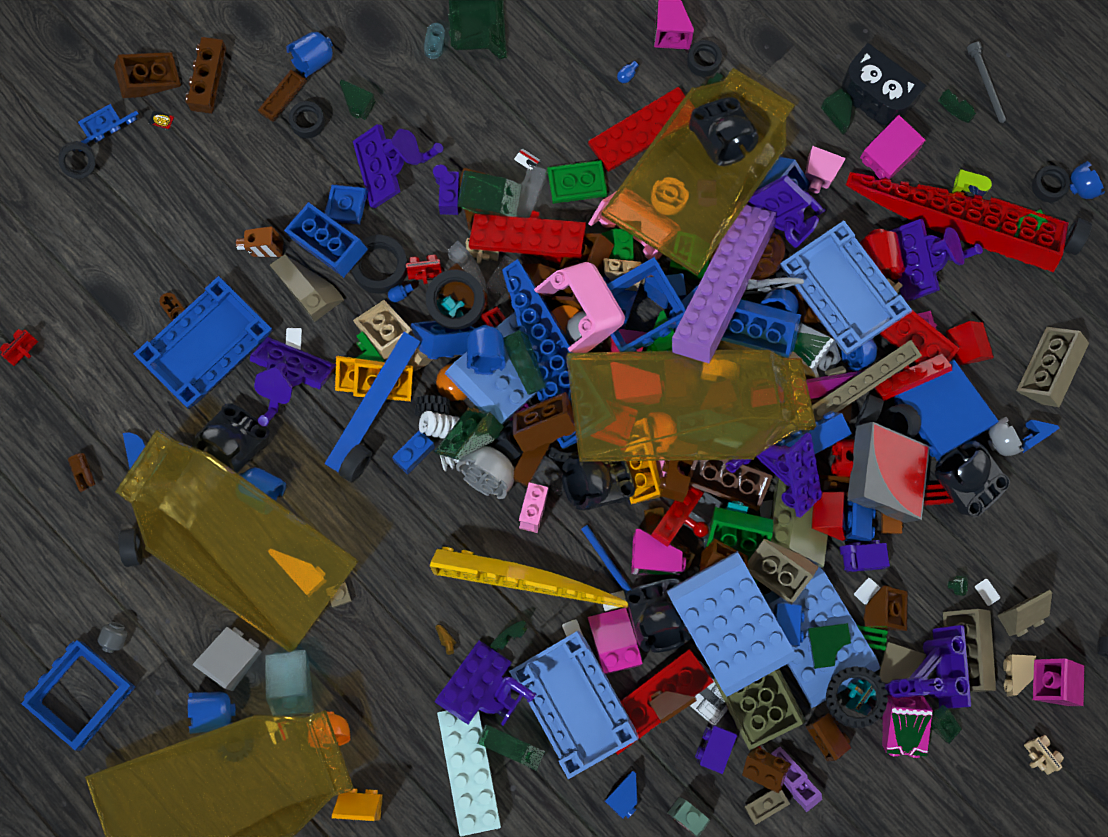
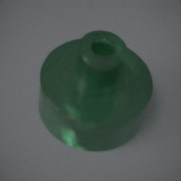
[948,576,968,596]

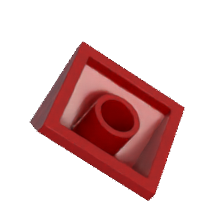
[946,321,994,366]
[812,492,847,541]

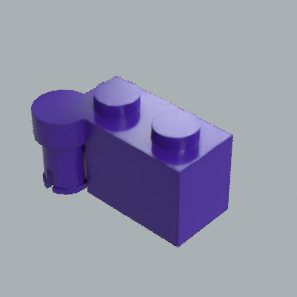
[433,164,460,215]
[840,540,890,572]

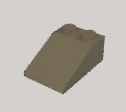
[747,539,818,604]
[997,590,1052,637]

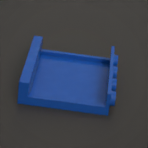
[894,360,999,461]

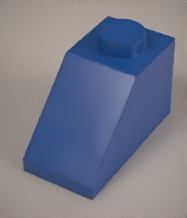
[604,771,637,819]

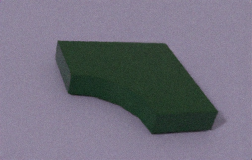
[807,623,851,669]

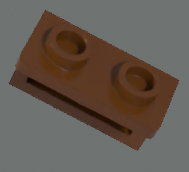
[742,747,791,793]

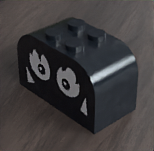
[841,43,927,126]

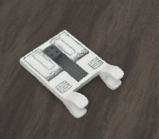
[690,661,728,725]

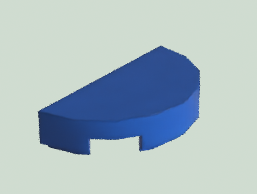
[123,433,147,471]

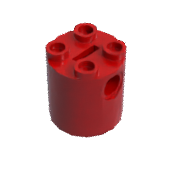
[860,229,905,280]
[831,439,855,477]

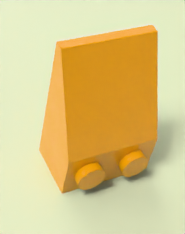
[332,788,382,821]

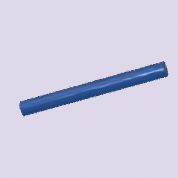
[581,525,631,594]

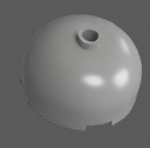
[456,446,515,499]

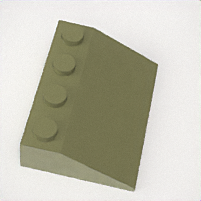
[770,479,828,568]
[712,669,806,750]

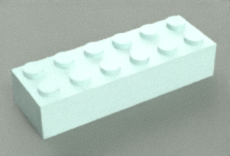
[437,711,501,836]

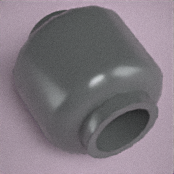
[97,622,128,653]

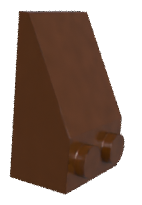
[114,52,181,98]

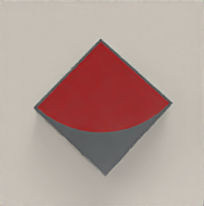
[847,422,930,523]

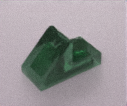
[931,705,962,744]

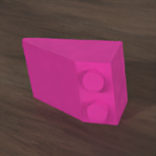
[588,608,642,675]

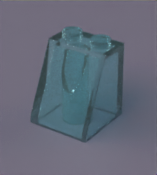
[266,650,314,717]

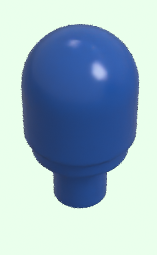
[617,61,639,83]
[388,283,414,302]

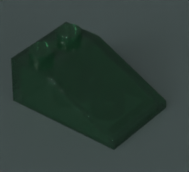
[457,170,522,217]
[434,407,504,460]

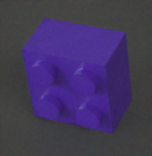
[695,724,737,774]

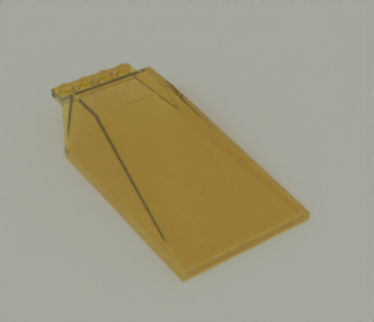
[601,68,795,276]
[566,350,816,462]
[115,429,358,654]
[85,710,354,837]

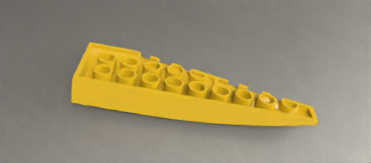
[430,547,628,608]

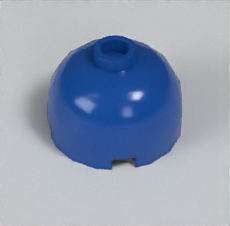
[1070,161,1105,199]
[841,339,877,371]

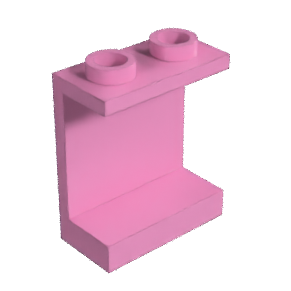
[519,482,548,533]

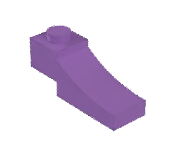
[771,747,822,812]

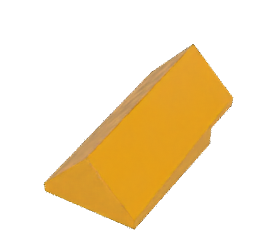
[335,356,413,401]
[619,419,661,504]

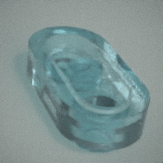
[424,23,445,59]

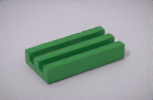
[857,625,888,651]

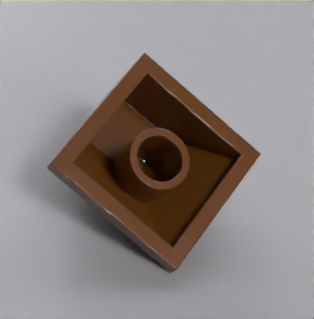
[864,586,907,631]
[649,690,697,723]

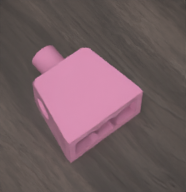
[805,146,845,193]

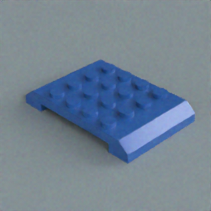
[134,276,272,409]

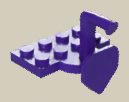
[353,124,443,208]
[734,175,825,248]
[890,219,983,302]
[250,337,336,426]
[435,640,536,726]

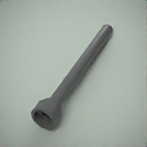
[966,42,1006,123]

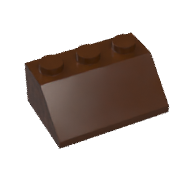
[513,392,577,453]

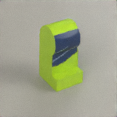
[952,169,992,196]

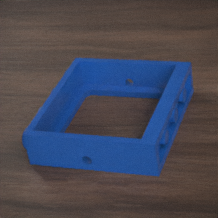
[607,257,686,358]
[21,640,135,751]

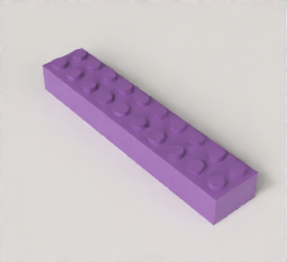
[672,203,776,364]

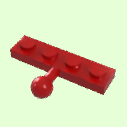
[874,354,952,401]
[651,486,709,547]

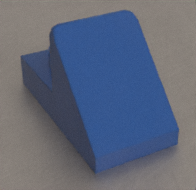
[1021,420,1060,453]

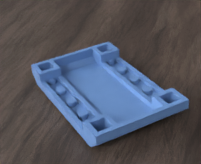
[781,221,912,355]
[445,312,537,429]
[667,551,798,697]
[763,567,880,708]
[509,631,639,779]

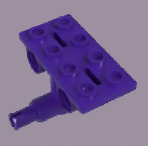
[725,420,822,518]
[885,625,971,709]

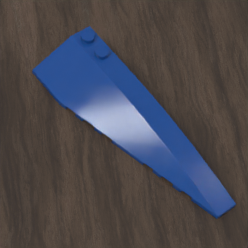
[502,259,617,449]

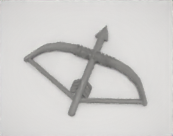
[743,277,804,295]

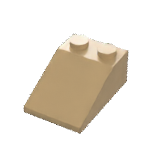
[353,300,415,362]

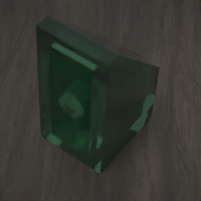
[340,79,376,120]
[821,89,852,135]

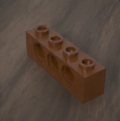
[185,37,226,114]

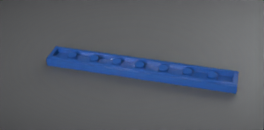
[325,331,421,472]

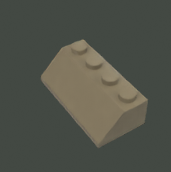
[1017,327,1089,407]
[943,609,996,692]

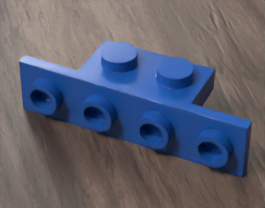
[74,104,139,152]

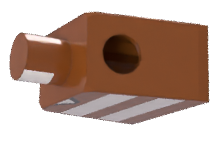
[236,227,284,257]

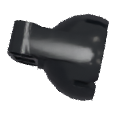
[688,97,759,166]
[192,403,270,477]
[935,441,1010,517]
[562,445,635,511]
[625,579,692,653]

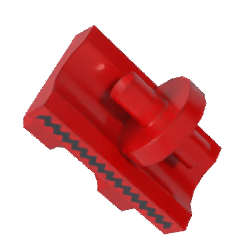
[406,255,442,284]
[0,329,38,366]

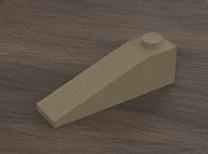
[270,254,344,322]

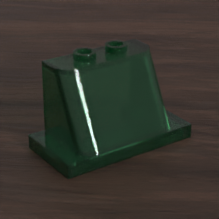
[448,0,507,59]

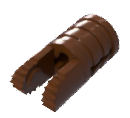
[67,453,95,492]

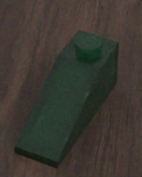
[504,330,546,395]
[477,724,545,771]

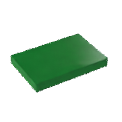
[547,160,607,204]

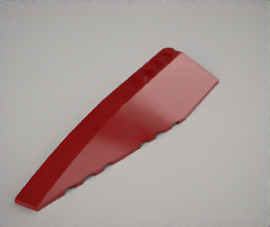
[846,172,1068,272]

